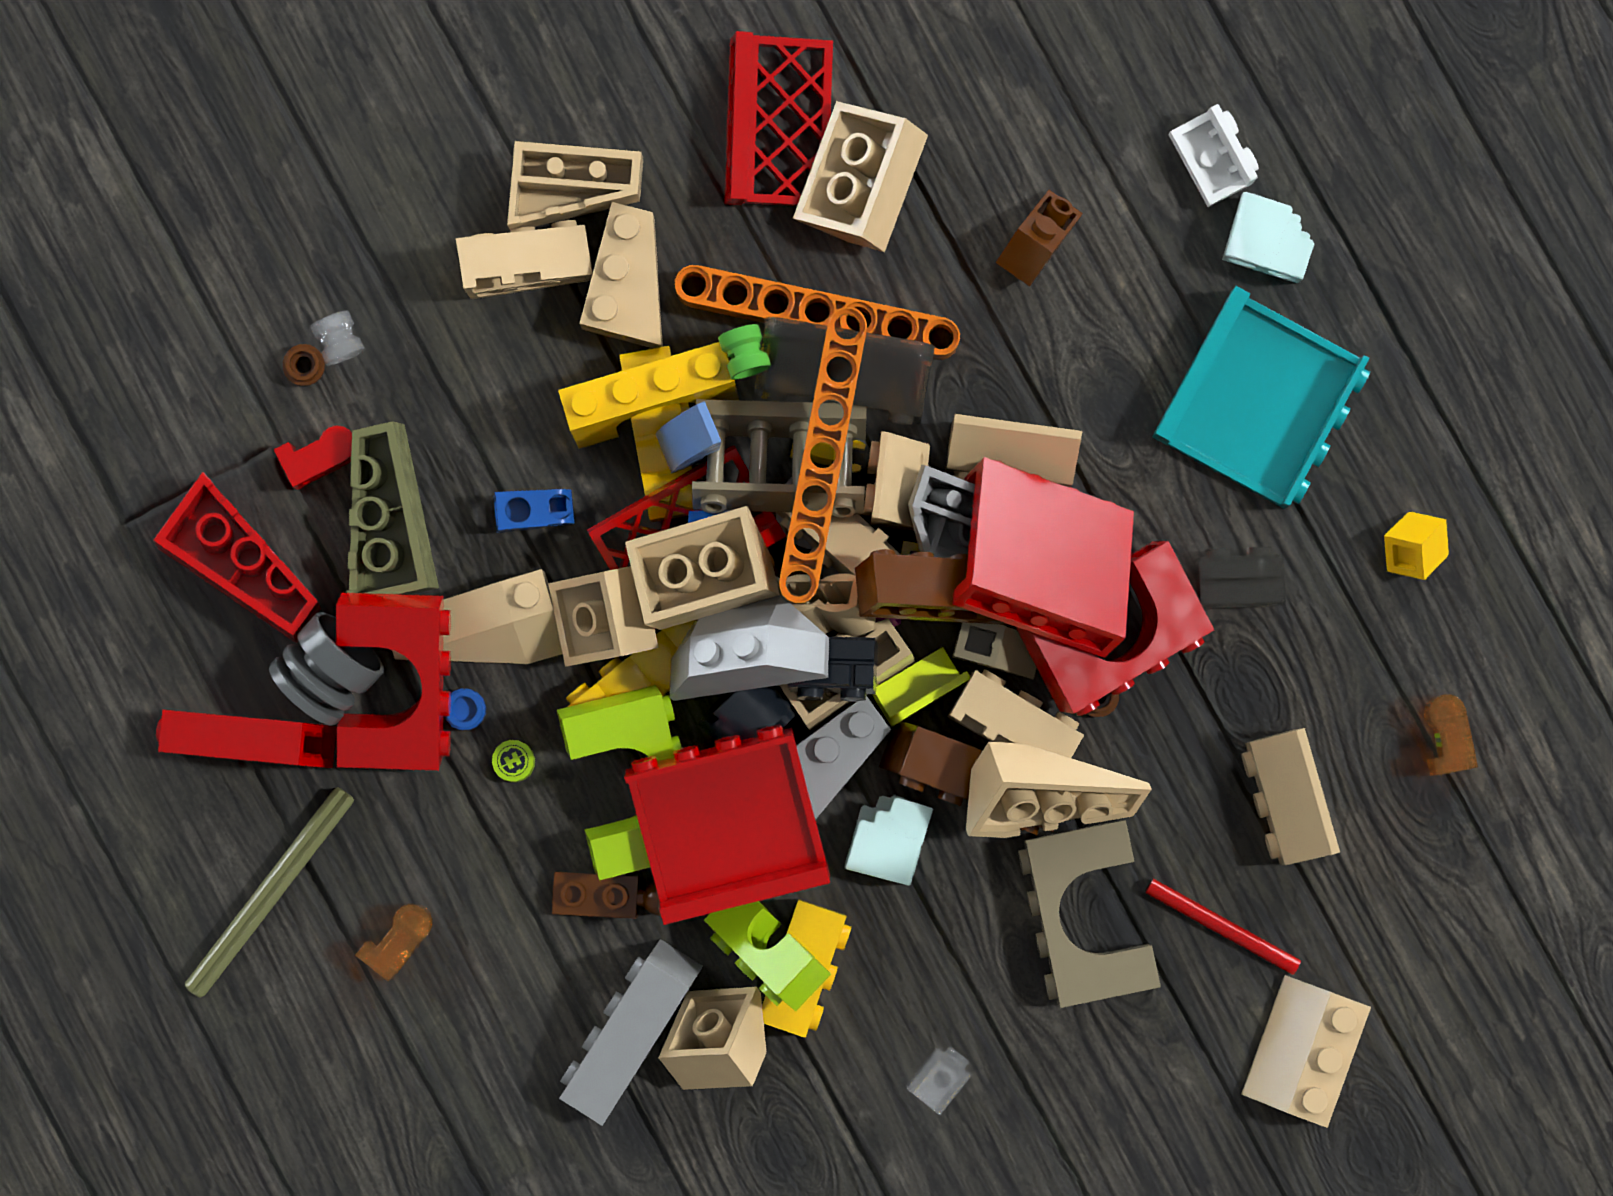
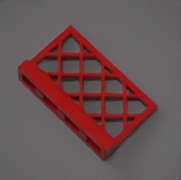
[724,31,833,206]
[587,445,786,570]

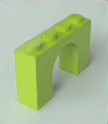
[557,685,682,880]

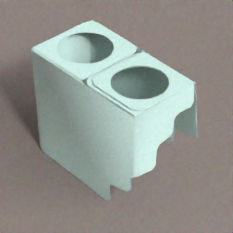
[1222,192,1314,283]
[844,795,933,886]

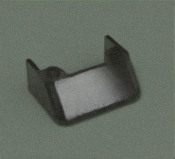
[754,317,935,426]

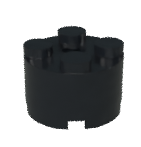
[698,685,795,741]

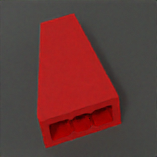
[156,709,337,768]

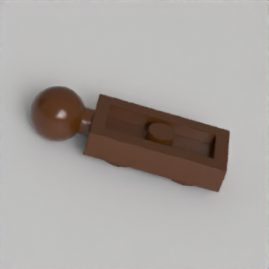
[552,872,661,919]

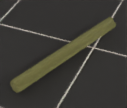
[185,787,354,998]

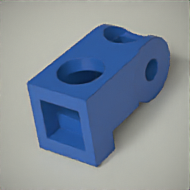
[493,489,575,533]

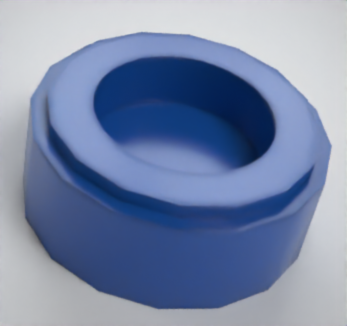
[445,688,486,730]

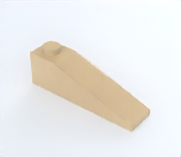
[392,569,563,664]
[966,742,1152,838]

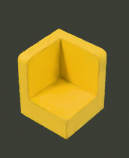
[1384,512,1449,580]

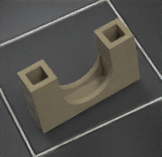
[1018,820,1161,1008]

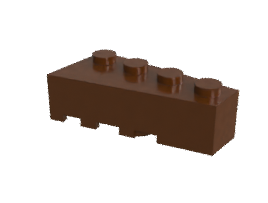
[879,721,1054,835]

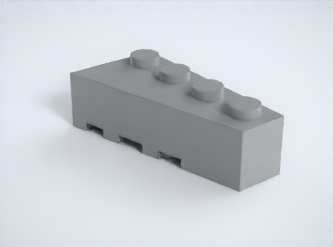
[797,696,891,819]
[559,939,703,1126]

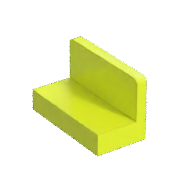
[871,647,971,727]

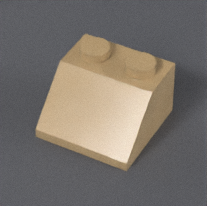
[548,566,658,667]
[658,987,767,1090]

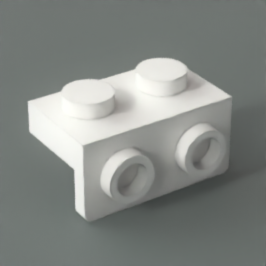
[1168,104,1259,207]

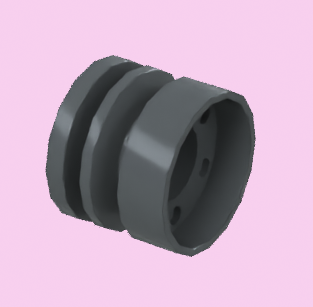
[269,612,384,726]

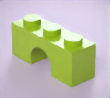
[704,901,831,1011]

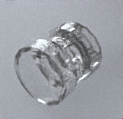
[310,311,365,366]

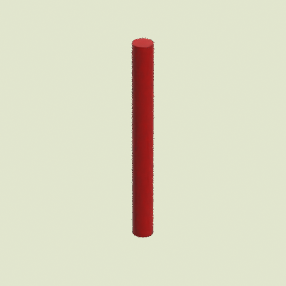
[1145,878,1301,975]

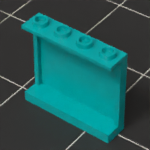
[1152,286,1370,509]

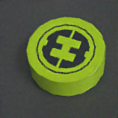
[492,740,535,782]

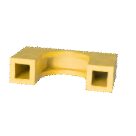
[558,342,739,449]

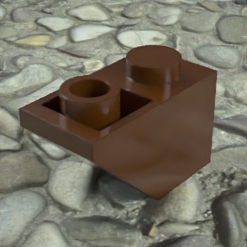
[996,190,1083,287]

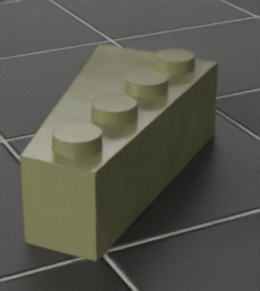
[347,421,439,595]

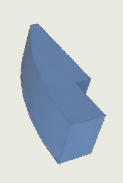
[655,401,721,473]

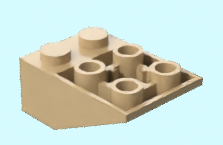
[863,431,930,531]

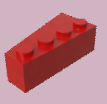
[153,472,321,643]

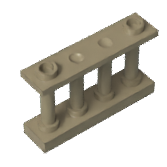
[692,399,867,517]

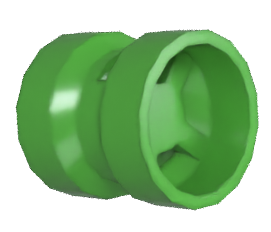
[718,324,772,380]

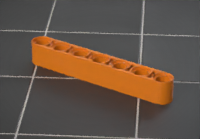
[675,265,960,360]
[779,307,867,603]

